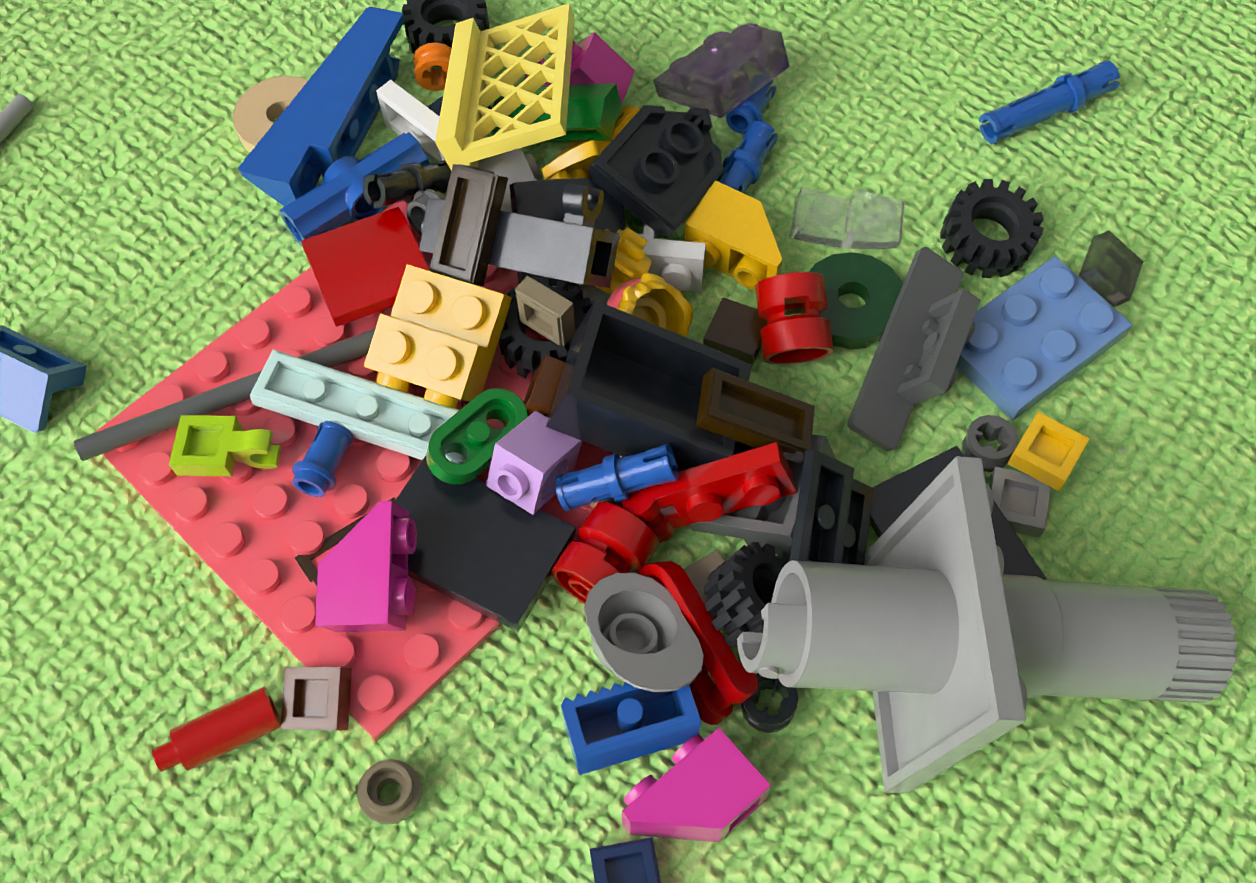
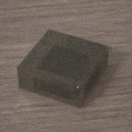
[1079,230,1144,307]

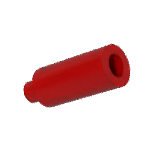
[152,686,281,772]

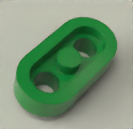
[426,388,528,484]

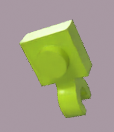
[169,415,281,477]

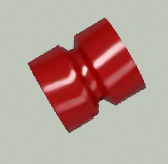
[755,272,834,364]
[551,502,659,604]

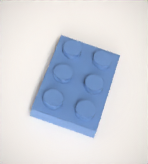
[956,256,1133,421]

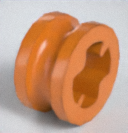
[413,42,452,91]

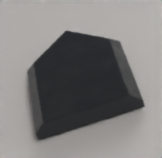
[588,105,724,236]

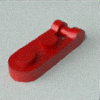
[637,561,758,725]

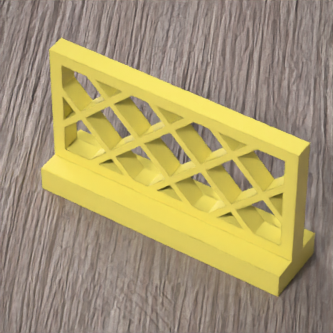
[435,4,575,171]

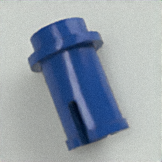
[725,73,777,134]
[292,421,353,497]

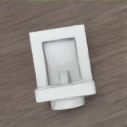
[637,224,706,292]

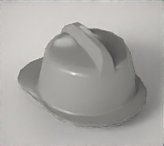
[584,573,704,692]

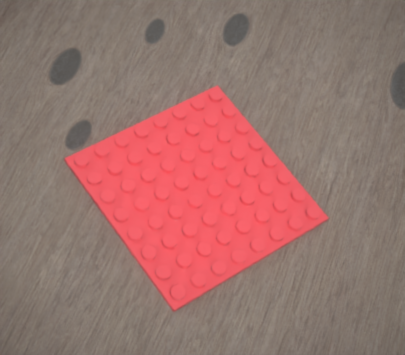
[94,201,614,742]

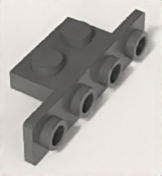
[847,247,981,451]

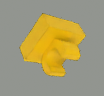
[1008,412,1090,492]

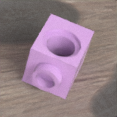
[486,411,582,515]

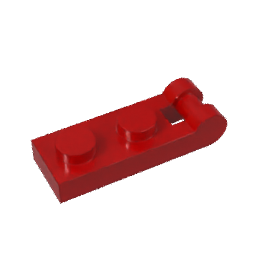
[622,442,797,543]

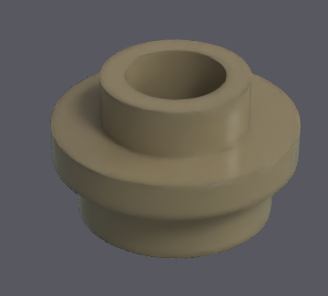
[357,759,422,825]

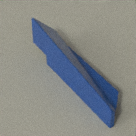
[238,7,405,207]

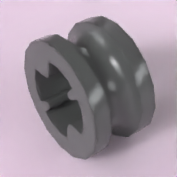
[962,415,1018,472]

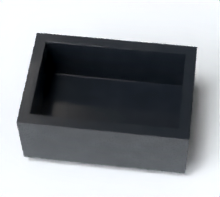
[546,300,752,472]

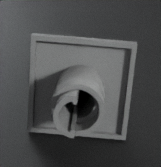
[737,456,1237,793]

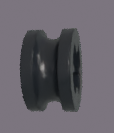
[741,673,798,733]

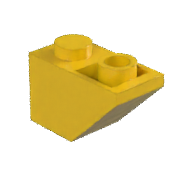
[684,180,782,290]

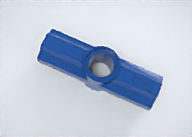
[279,132,430,246]

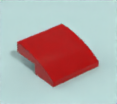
[300,206,429,327]

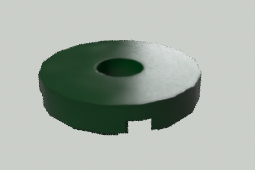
[809,252,903,349]

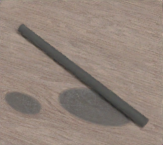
[74,328,376,461]

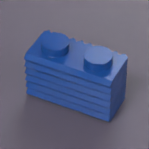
[561,682,701,775]

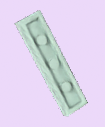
[250,349,465,464]

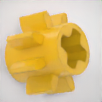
[596,227,652,295]

